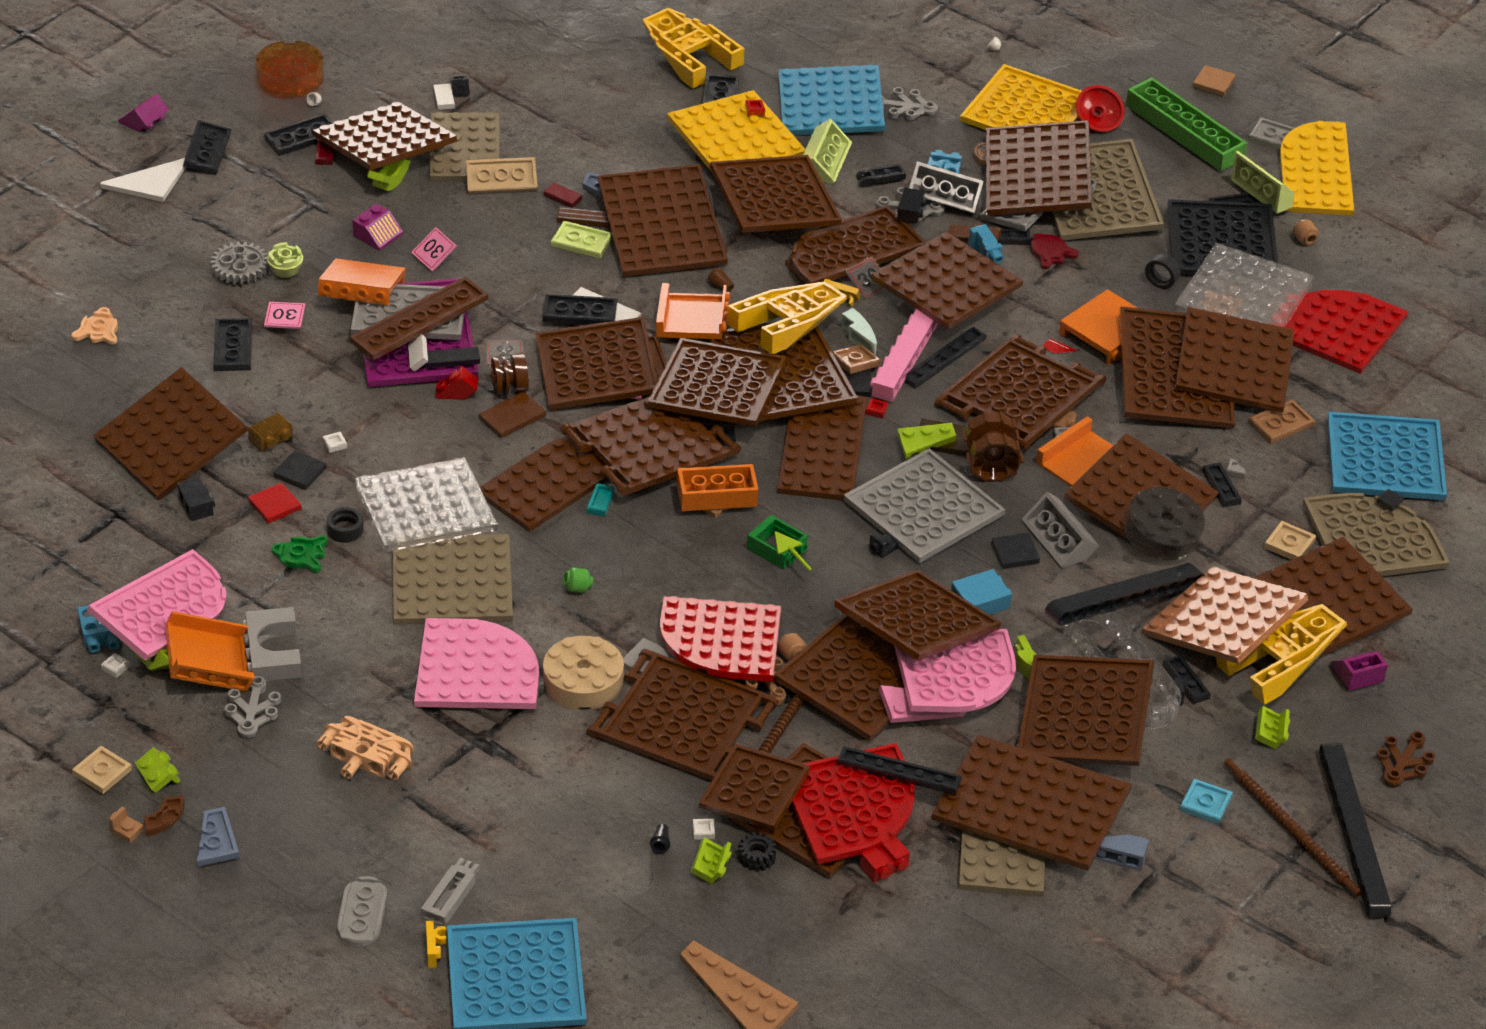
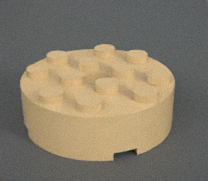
[543,636,624,710]

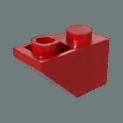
[435,366,478,400]

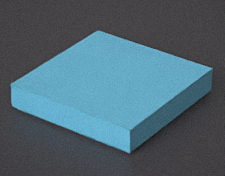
[1180,779,1233,824]

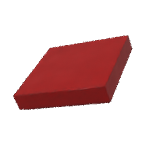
[248,482,302,524]

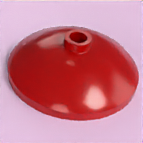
[1075,85,1125,133]

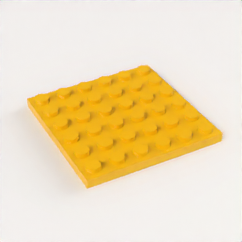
[960,64,1082,130]
[666,90,806,172]

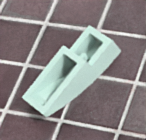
[841,308,877,355]

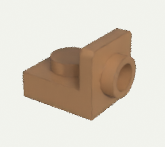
[109,807,144,843]

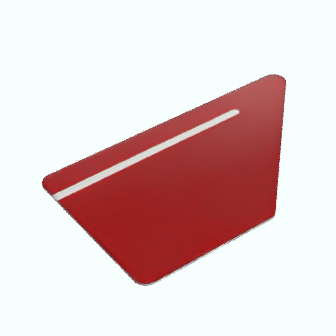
[1043,338,1077,353]

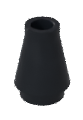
[650,824,670,854]

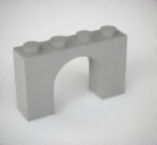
[243,607,302,681]

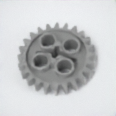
[210,242,269,285]

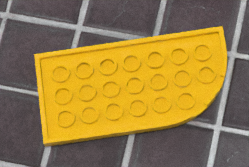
[1280,121,1354,216]

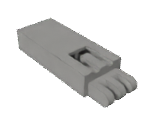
[421,858,480,927]

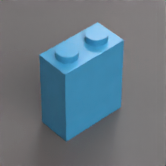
[951,569,1012,615]

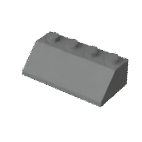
[909,161,984,214]
[1022,492,1099,568]

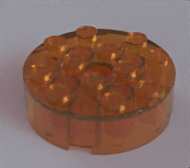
[256,41,324,97]

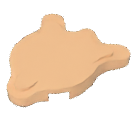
[71,307,118,345]

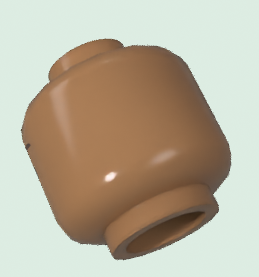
[1293,219,1319,245]
[778,633,807,662]

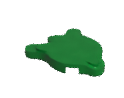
[272,535,328,573]

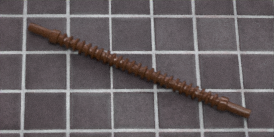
[758,694,804,754]
[1224,758,1362,897]

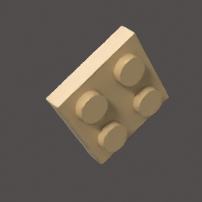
[1264,521,1316,560]
[72,746,132,794]

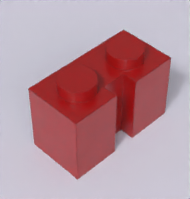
[860,836,910,883]

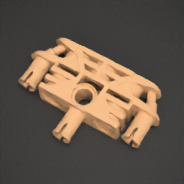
[316,716,414,780]

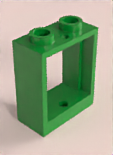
[747,515,808,570]

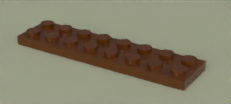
[350,276,488,361]

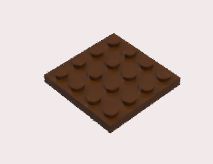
[699,743,810,831]

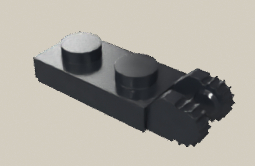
[855,163,906,188]

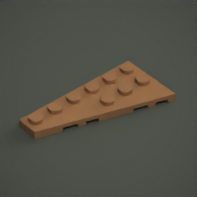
[680,940,799,1029]

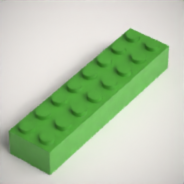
[1126,77,1247,171]

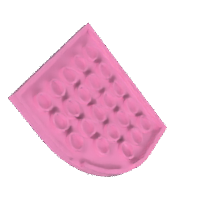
[414,618,539,709]
[894,629,1016,713]

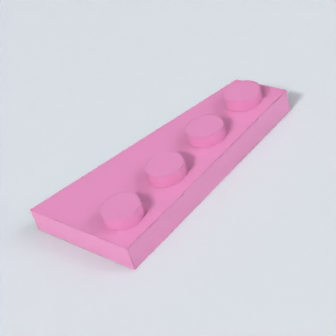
[879,685,966,723]

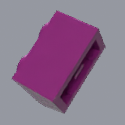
[1330,651,1388,691]

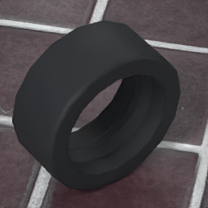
[1145,254,1180,289]
[327,507,364,542]

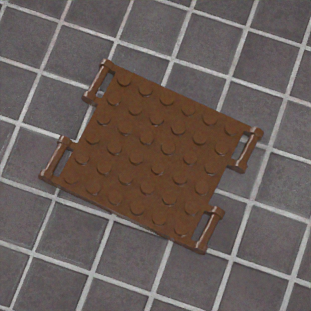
[935,333,1107,450]
[560,396,741,496]
[586,649,778,781]

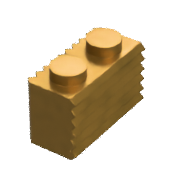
[248,412,293,451]

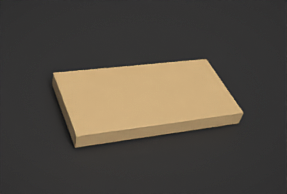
[466,157,537,194]

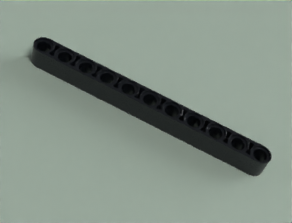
[1045,563,1205,626]
[1319,743,1391,918]

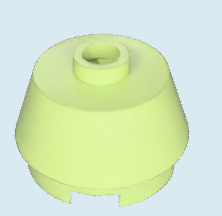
[267,242,303,278]

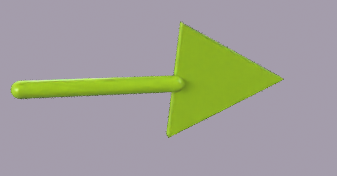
[775,531,812,571]

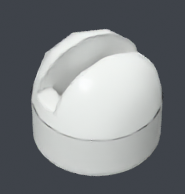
[987,37,1001,51]
[307,92,322,106]

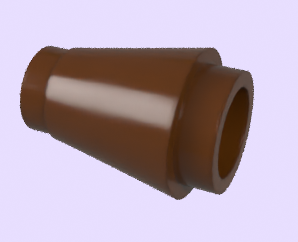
[708,268,734,292]

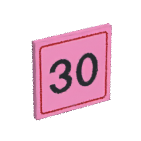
[411,227,457,272]
[264,302,306,329]

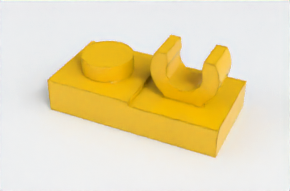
[824,279,861,307]
[426,921,446,968]

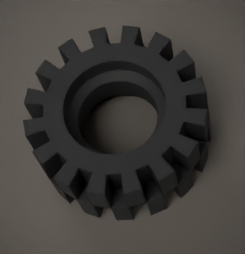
[738,832,776,872]

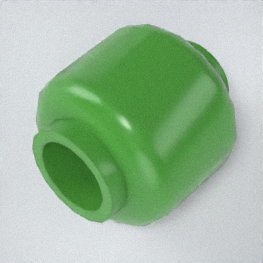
[563,567,593,594]

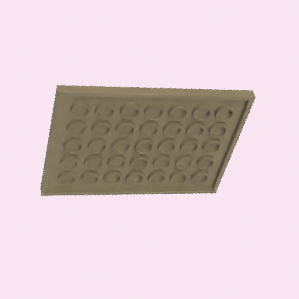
[1051,139,1164,240]

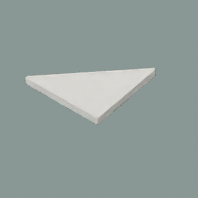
[100,158,186,202]

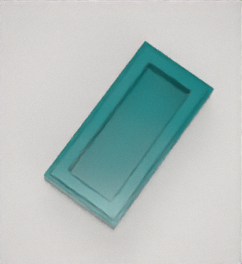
[587,483,615,517]

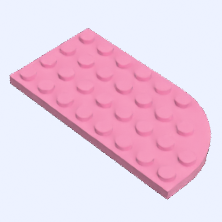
[87,549,226,660]

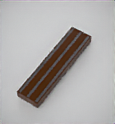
[557,207,610,228]

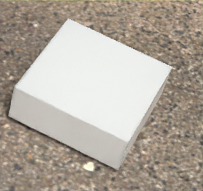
[323,432,347,453]
[101,653,130,678]
[693,819,715,840]

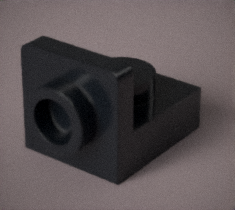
[450,75,470,97]
[869,533,899,558]

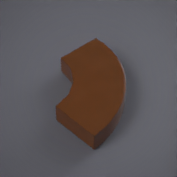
[144,795,184,836]

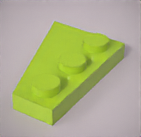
[897,423,956,459]

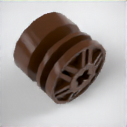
[490,353,529,395]

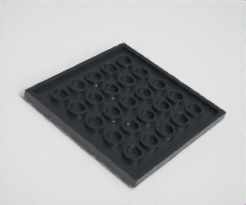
[1167,199,1279,279]

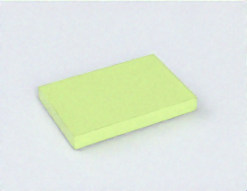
[551,221,613,259]

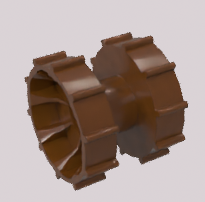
[963,411,1024,483]

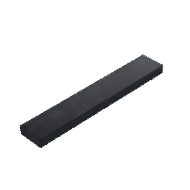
[904,327,987,389]
[837,746,962,795]

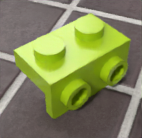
[1255,706,1290,749]
[135,747,181,793]
[691,837,732,884]

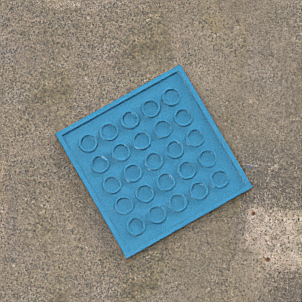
[779,64,885,135]
[1327,412,1447,500]
[447,918,587,1029]

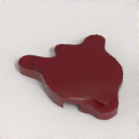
[1031,233,1079,269]

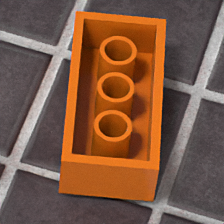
[676,464,759,511]

